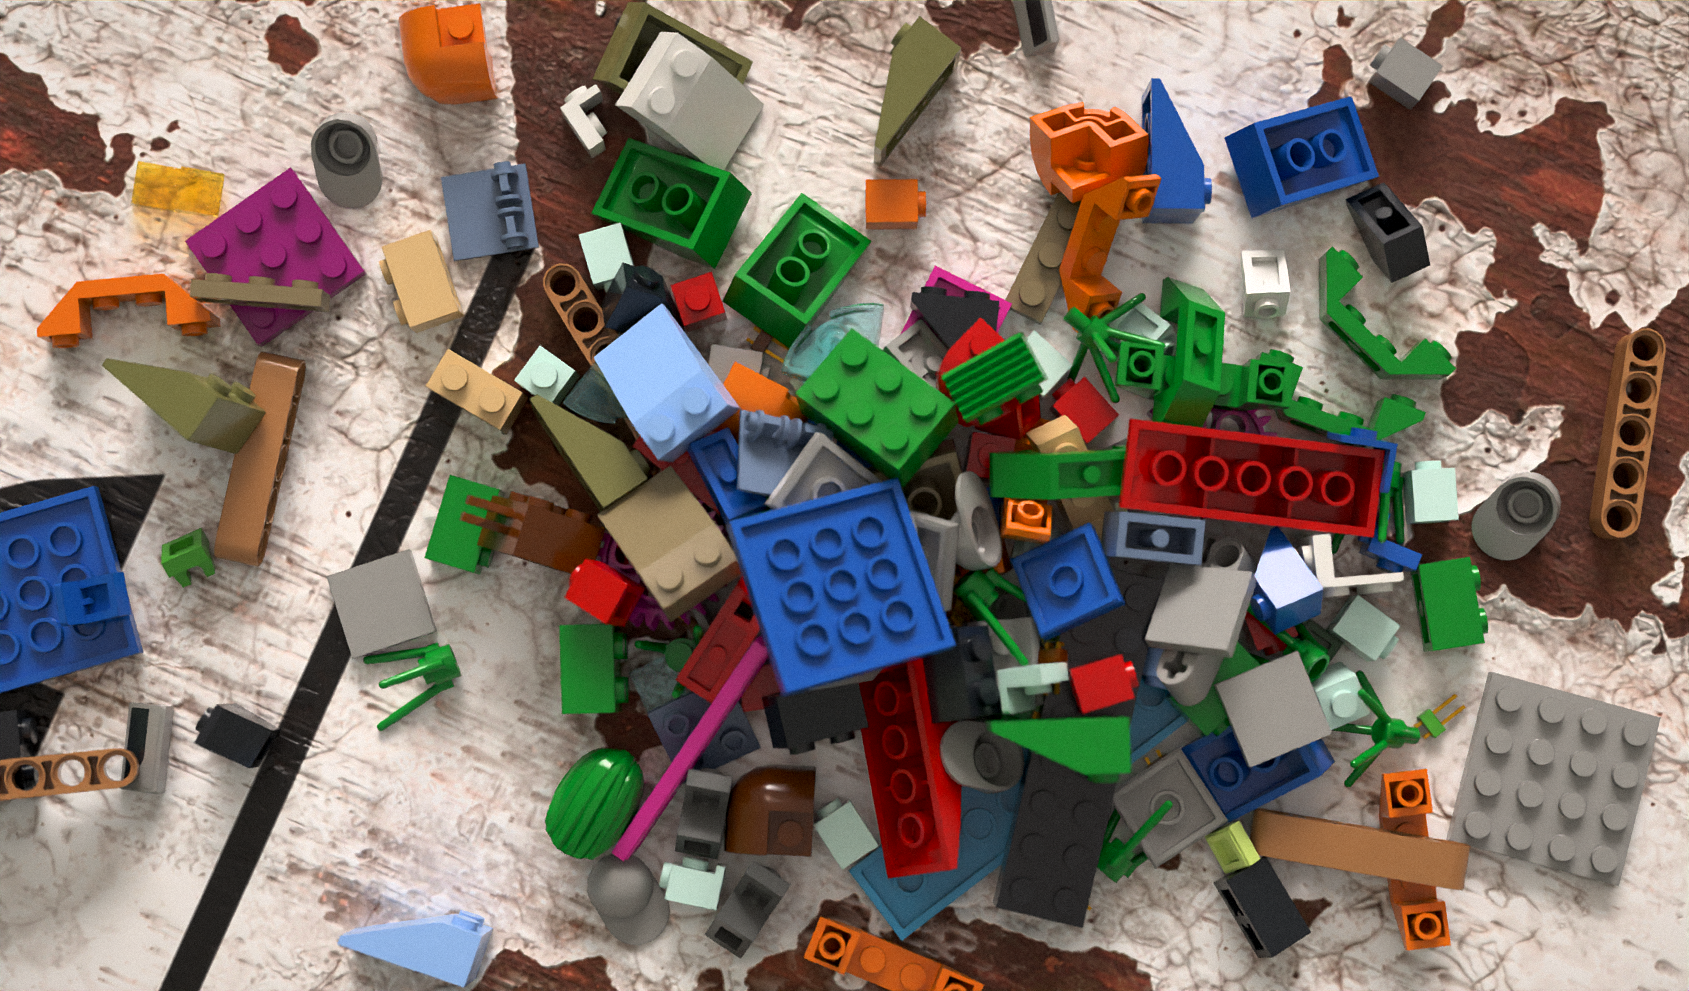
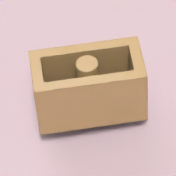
[379,229,464,333]
[426,349,528,435]

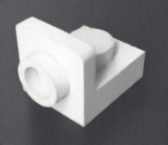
[560,85,607,158]
[1240,249,1290,319]

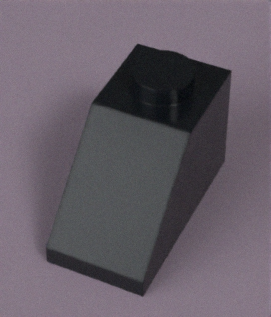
[1345,182,1430,283]
[601,262,685,333]

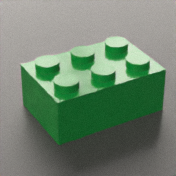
[795,328,959,488]

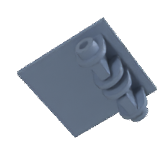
[441,161,539,261]
[737,409,833,497]
[647,691,761,784]

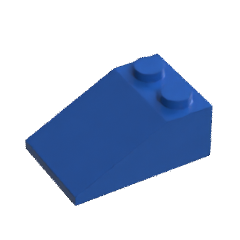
[1142,78,1212,224]
[1224,96,1379,219]
[1181,726,1335,827]

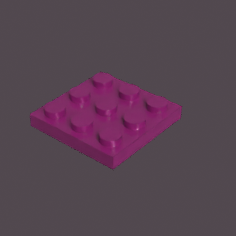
[185,167,367,347]

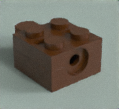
[459,491,605,574]

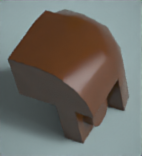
[724,764,816,857]

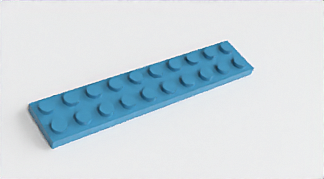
[849,675,1187,941]

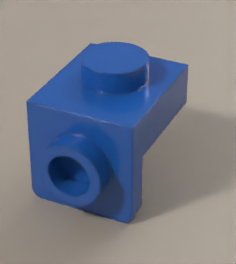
[1358,512,1422,573]
[54,572,131,627]

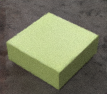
[1205,821,1261,874]

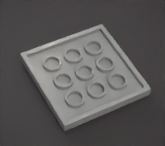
[1446,672,1661,886]

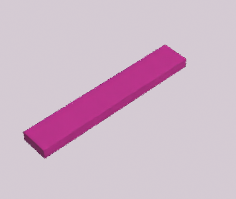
[611,635,769,861]

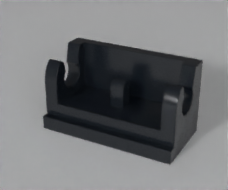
[1213,856,1311,958]

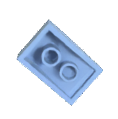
[594,303,741,462]
[337,910,493,987]

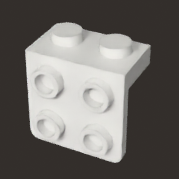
[1294,534,1404,598]

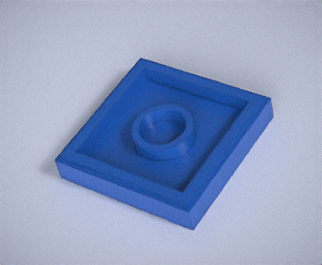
[1010,522,1125,641]

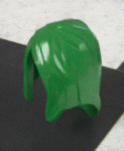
[545,748,644,860]

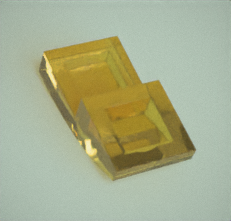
[131,161,225,217]

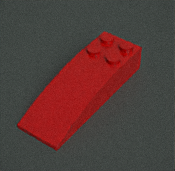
[1118,419,1385,538]
[859,658,961,878]

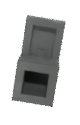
[675,768,733,859]
[705,860,791,959]

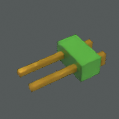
[1413,694,1466,739]

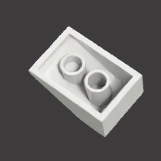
[615,32,764,170]

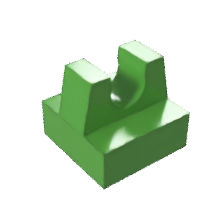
[161,528,215,588]

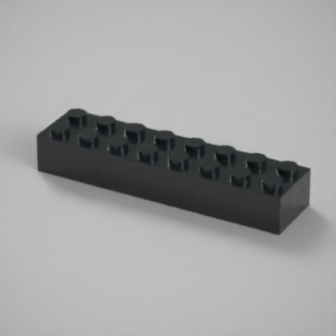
[992,569,1164,928]

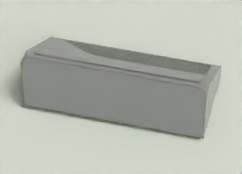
[1013,0,1059,57]
[120,702,174,794]

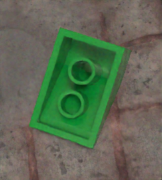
[591,138,752,269]
[722,193,872,351]
[985,715,1131,783]

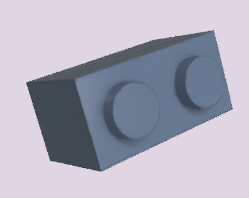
[1101,512,1205,565]

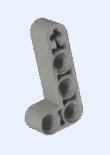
[1156,532,1258,706]

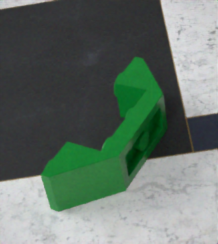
[1319,246,1456,379]
[1152,277,1225,428]
[1115,341,1294,411]
[1255,349,1426,448]
[989,445,1126,500]

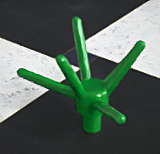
[1063,293,1166,403]
[1332,670,1421,787]

